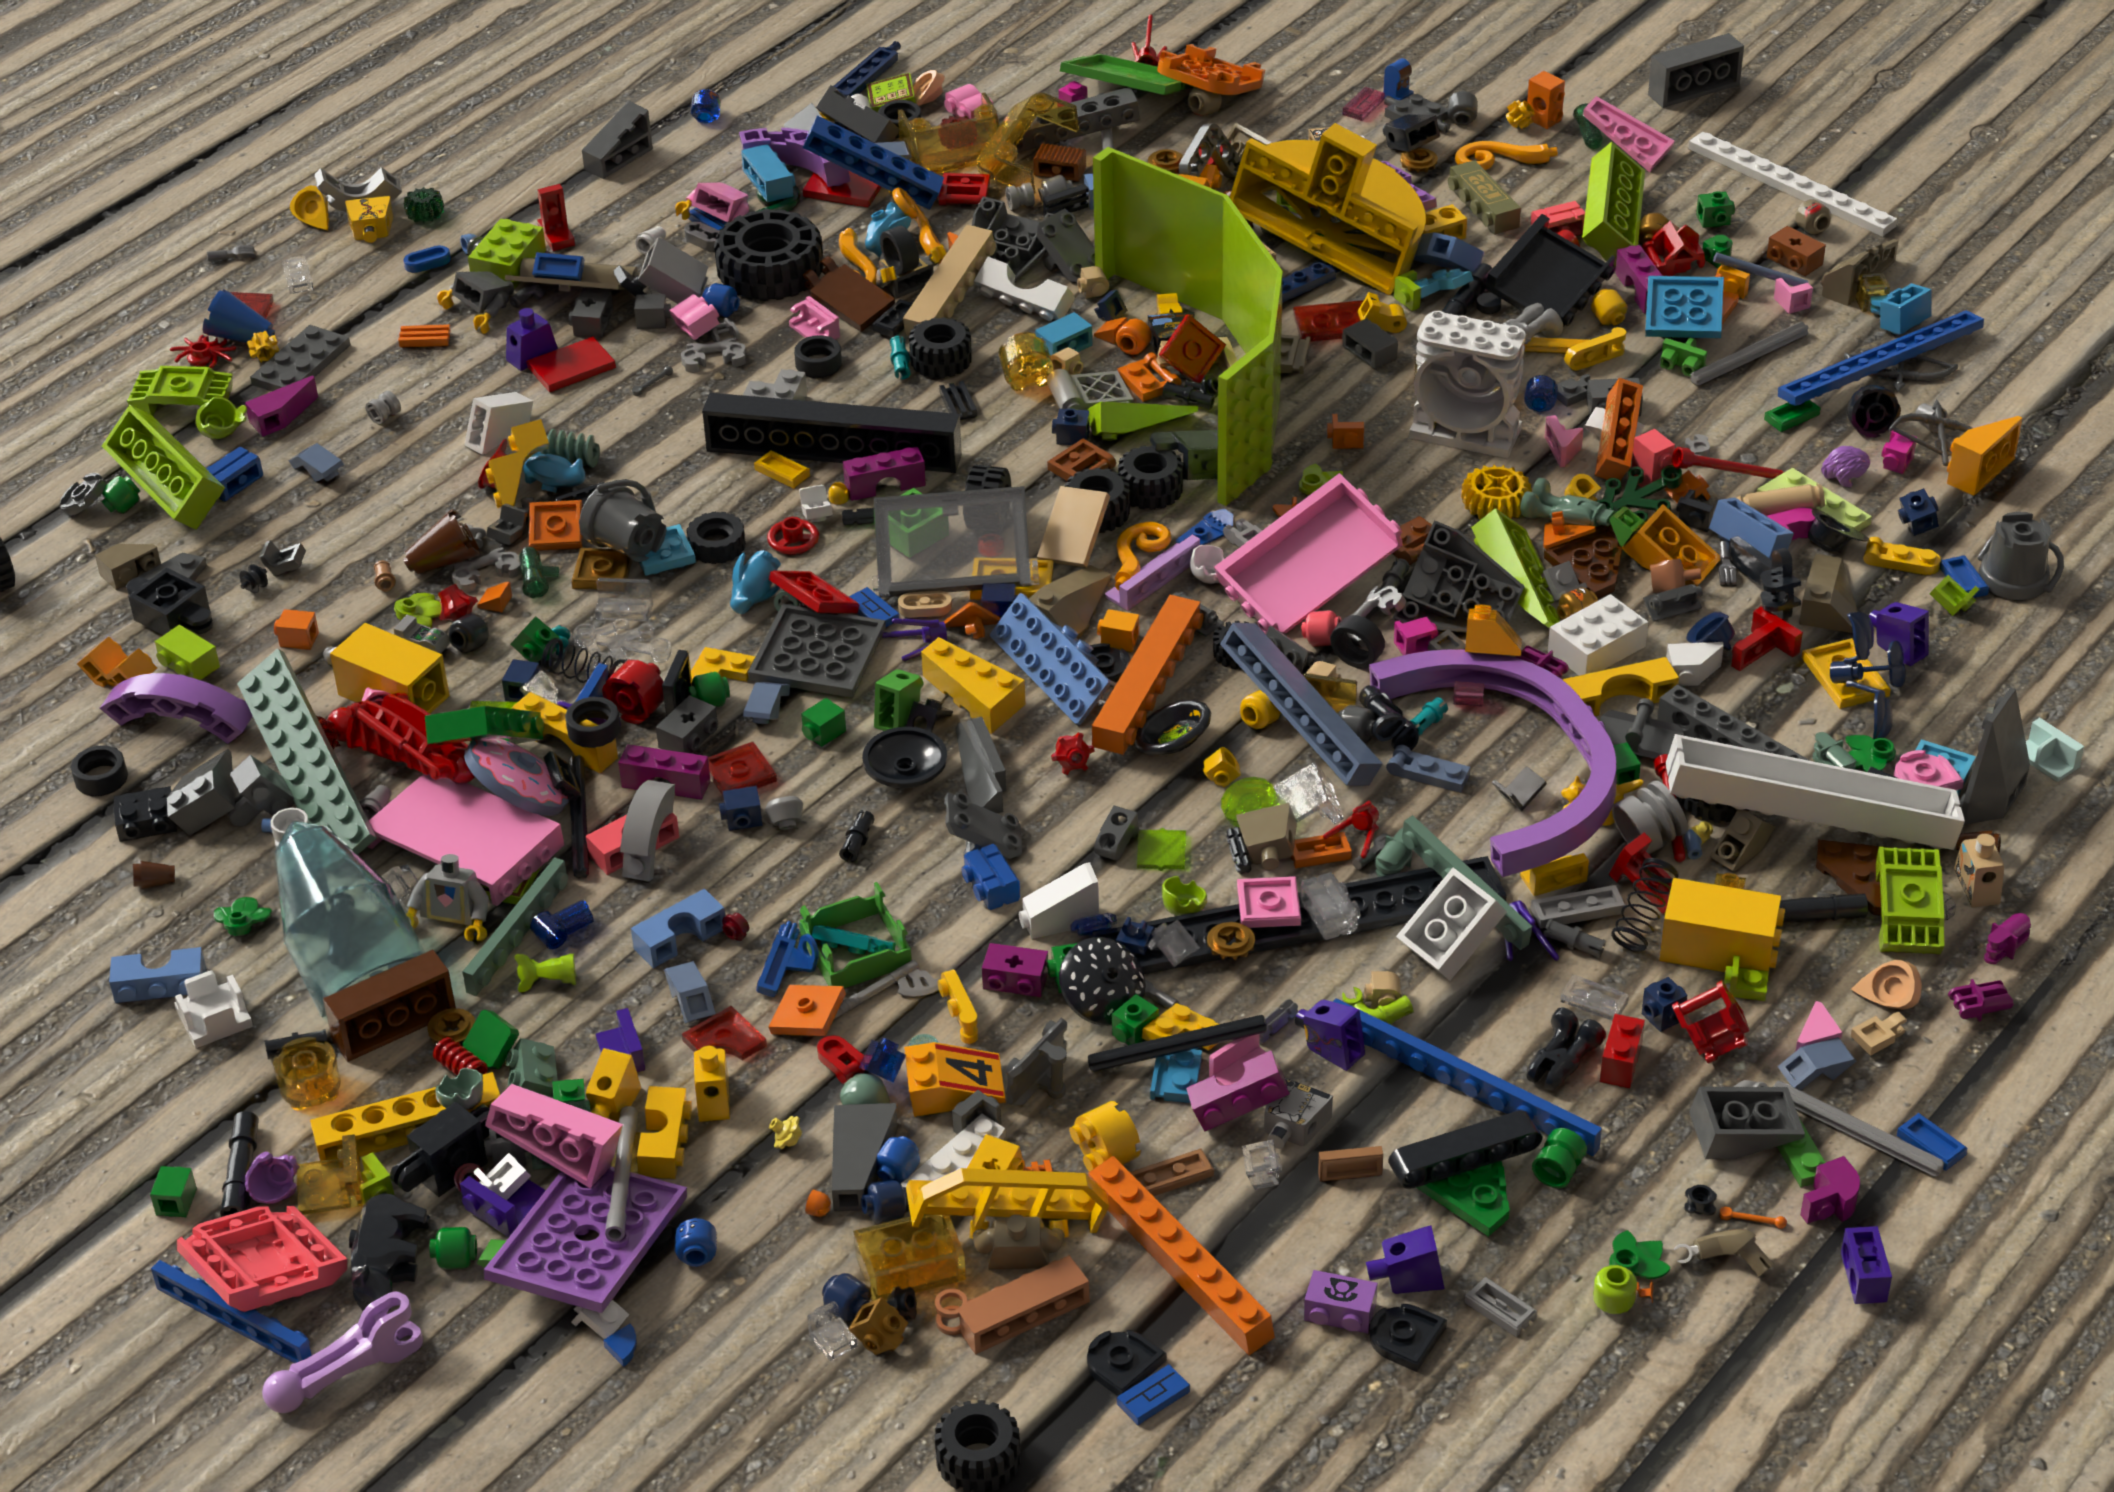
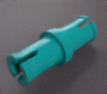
[890,336,911,380]

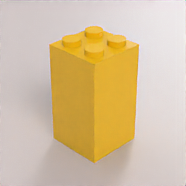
[330,623,450,714]
[1659,878,1785,972]

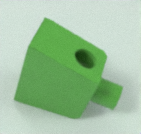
[874,669,924,731]

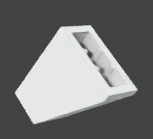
[464,392,534,455]
[1019,862,1099,939]

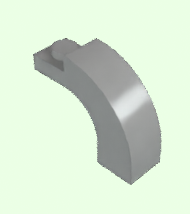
[315,167,402,213]
[620,780,675,881]

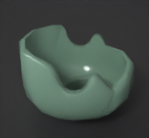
[435,1068,483,1110]
[840,1074,890,1105]

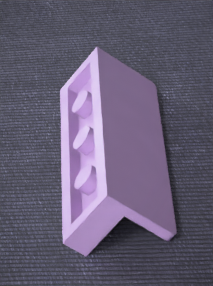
[1105,534,1200,611]

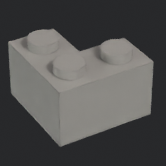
[743,369,807,401]

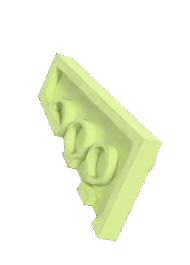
[1757,468,1872,532]

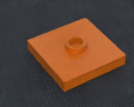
[529,500,583,551]
[768,985,846,1036]

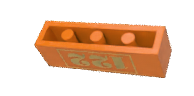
[1594,378,1643,481]

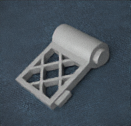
[1046,369,1133,410]

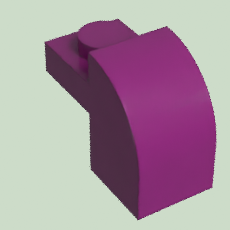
[1800,1156,1860,1224]

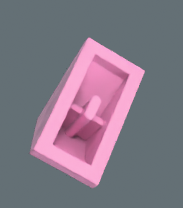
[1796,1001,1842,1051]

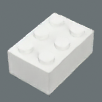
[1548,594,1648,676]
[1396,868,1507,981]

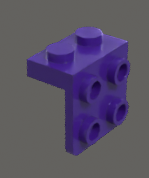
[460,1176,546,1237]

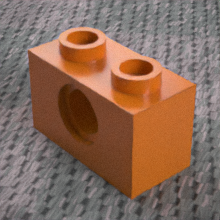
[1527,71,1565,129]

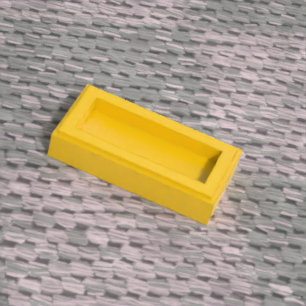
[754,451,810,489]

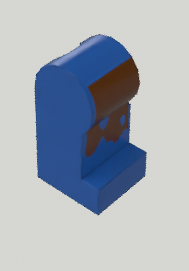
[1383,58,1414,100]

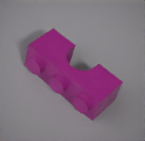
[1615,245,1662,314]
[843,447,926,501]
[618,744,711,800]
[1186,1050,1290,1132]

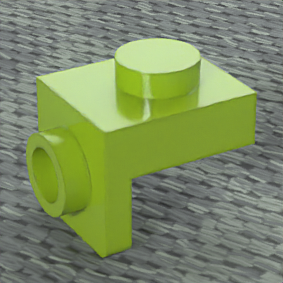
[1394,270,1421,311]
[1929,575,1980,616]

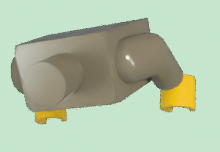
[969,1214,1069,1269]

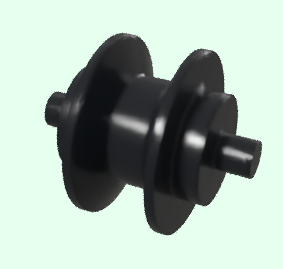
[239,564,268,594]

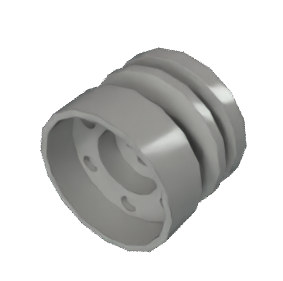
[1612,780,1688,855]

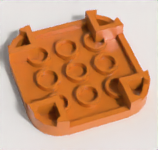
[1157,44,1265,95]

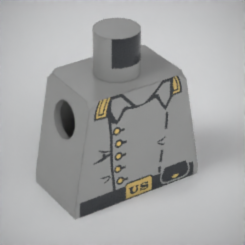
[1264,1078,1333,1149]

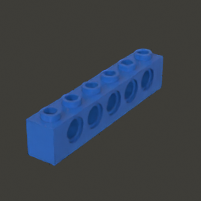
[802,115,944,210]

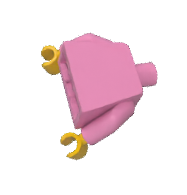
[675,182,749,222]

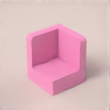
[1774,278,1813,314]

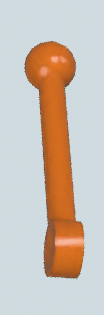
[1719,1207,1787,1229]

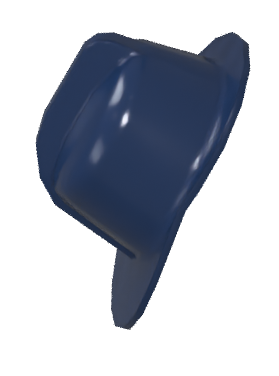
[1686,612,1735,651]

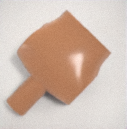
[1650,559,1701,593]

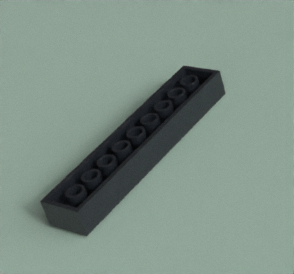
[702,392,962,473]

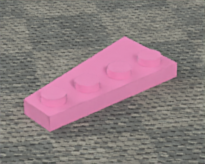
[1583,96,1675,172]

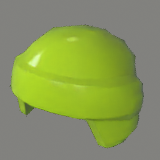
[196,396,247,439]

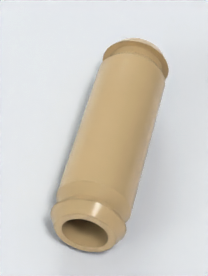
[1737,483,1825,516]

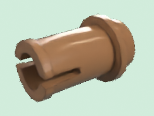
[374,560,396,592]

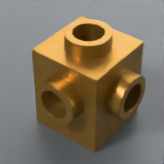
[848,1297,908,1355]

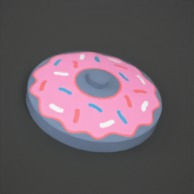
[464,738,570,816]

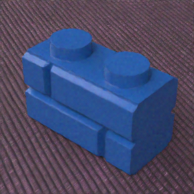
[206,447,264,502]
[961,844,1020,910]

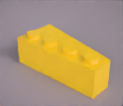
[921,637,1026,734]

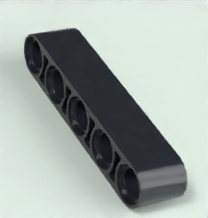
[1388,1110,1543,1189]

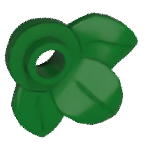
[1845,735,1896,772]
[214,897,272,936]
[1609,1230,1671,1279]

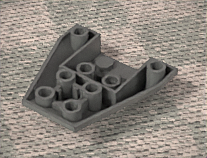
[972,196,1054,282]
[1392,520,1524,633]
[1959,687,2030,825]

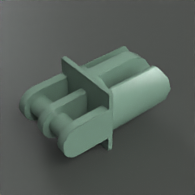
[1812,732,1857,770]
[1375,828,1412,877]

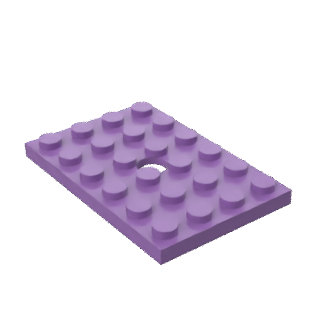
[484,1167,687,1313]

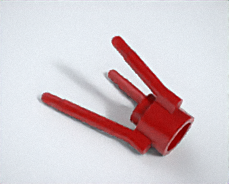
[1131,14,1167,66]
[1323,801,1379,859]

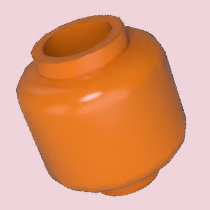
[1116,318,1152,355]

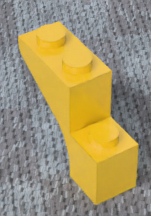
[485,419,549,509]

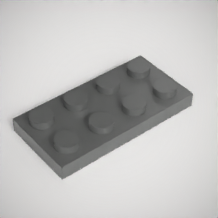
[250,325,351,391]

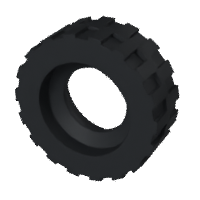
[686,511,746,564]

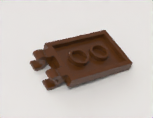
[803,256,895,332]

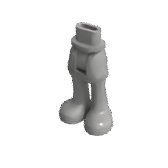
[1503,303,1563,344]

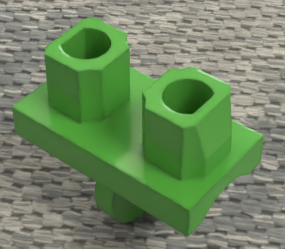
[1660,338,1707,377]

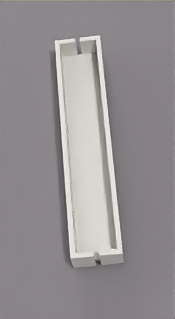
[1666,734,1965,850]

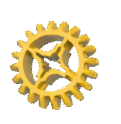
[1461,464,1532,519]

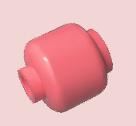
[1301,610,1342,647]

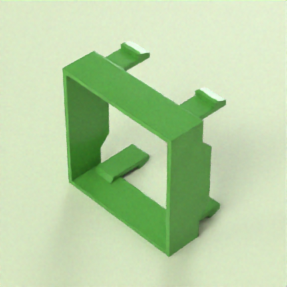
[799,882,912,988]

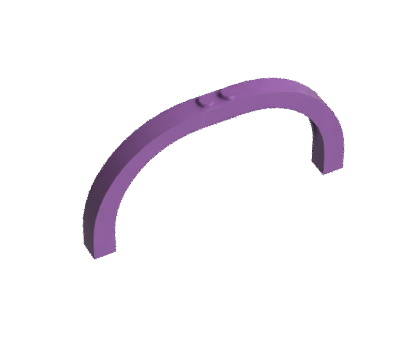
[1369,650,1617,877]

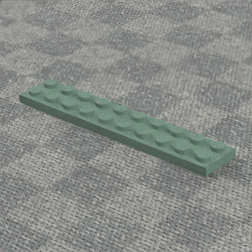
[237,648,377,874]

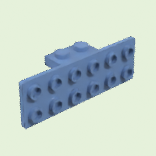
[990,593,1111,725]

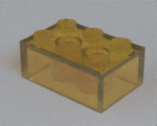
[853,1214,966,1301]

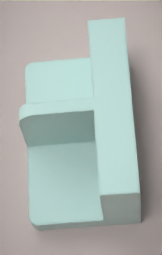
[2026,718,2084,782]

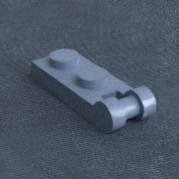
[1386,745,1471,793]

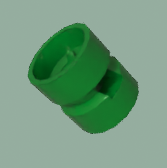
[1532,1128,1587,1188]

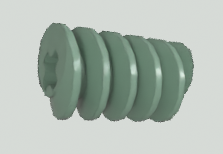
[542,429,600,468]

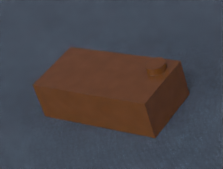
[323,949,456,1062]

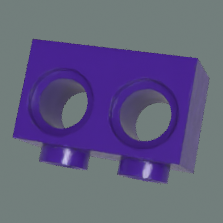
[1841,1226,1892,1304]

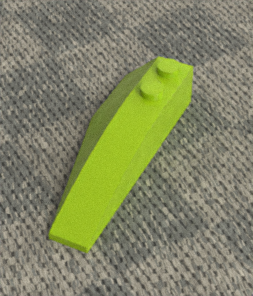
[1471,508,1560,628]

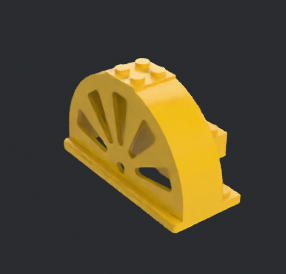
[1230,123,1426,295]

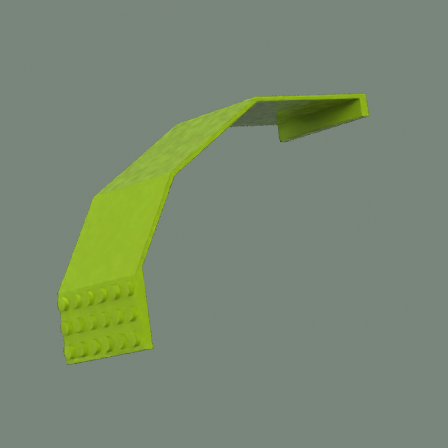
[1093,147,1283,506]

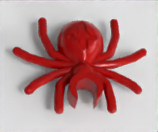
[170,335,236,369]

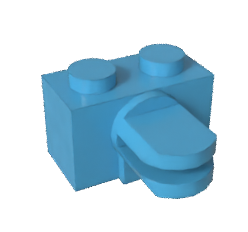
[1870,283,1932,335]

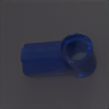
[530,900,594,949]

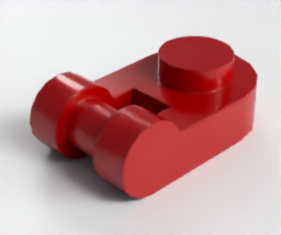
[817,1035,870,1084]

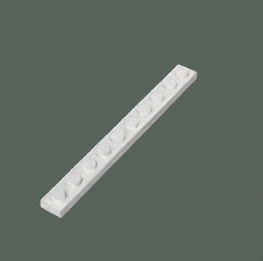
[1688,132,1897,237]

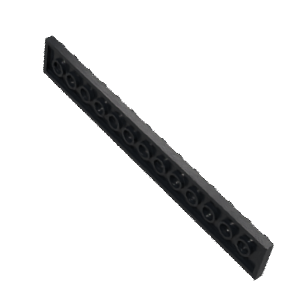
[1092,856,1507,979]

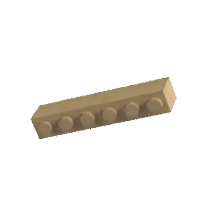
[903,224,996,337]

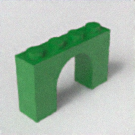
[425,706,544,745]

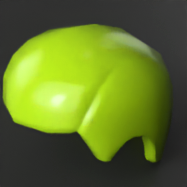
[1162,876,1207,916]

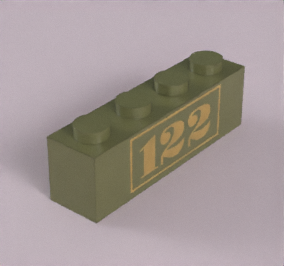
[1448,160,1521,235]

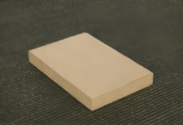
[1037,486,1110,568]

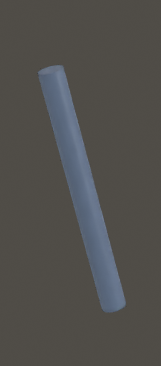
[1713,252,1808,286]

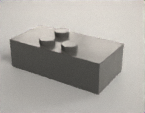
[1648,33,1744,108]

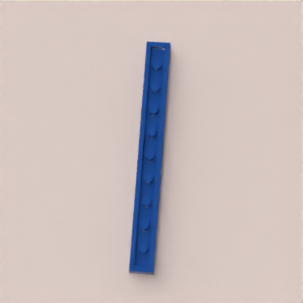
[1778,310,1984,406]
[1333,998,1602,1156]

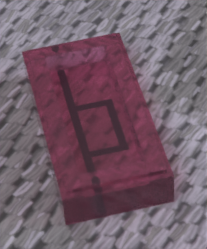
[1342,87,1385,121]

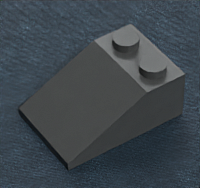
[167,749,235,836]
[1689,1087,1805,1159]

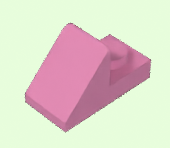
[1544,415,1583,467]

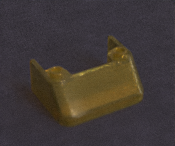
[898,92,1005,174]
[976,93,1079,194]

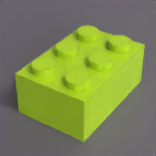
[468,218,546,289]

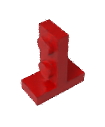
[537,184,575,251]
[1731,606,1803,672]
[1609,832,1672,914]

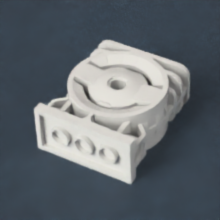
[1409,311,1526,459]

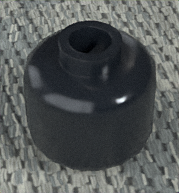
[448,614,489,653]

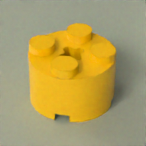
[1069,1101,1141,1172]

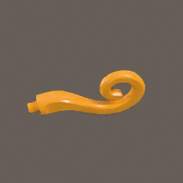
[1455,141,1558,170]
[892,188,943,264]
[839,228,877,285]
[1115,522,1171,590]

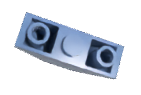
[1414,232,1484,273]

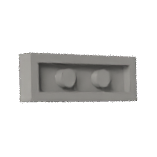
[1530,885,1625,929]

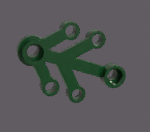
[1597,465,1683,525]

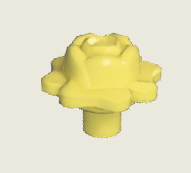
[769,1116,802,1149]

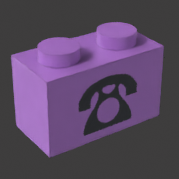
[1304,1270,1378,1333]

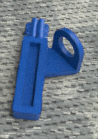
[756,921,819,997]

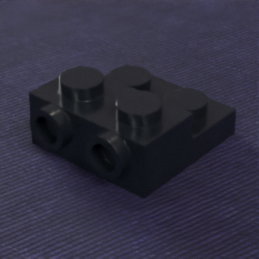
[113,786,177,842]

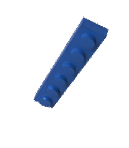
[151,1260,312,1363]

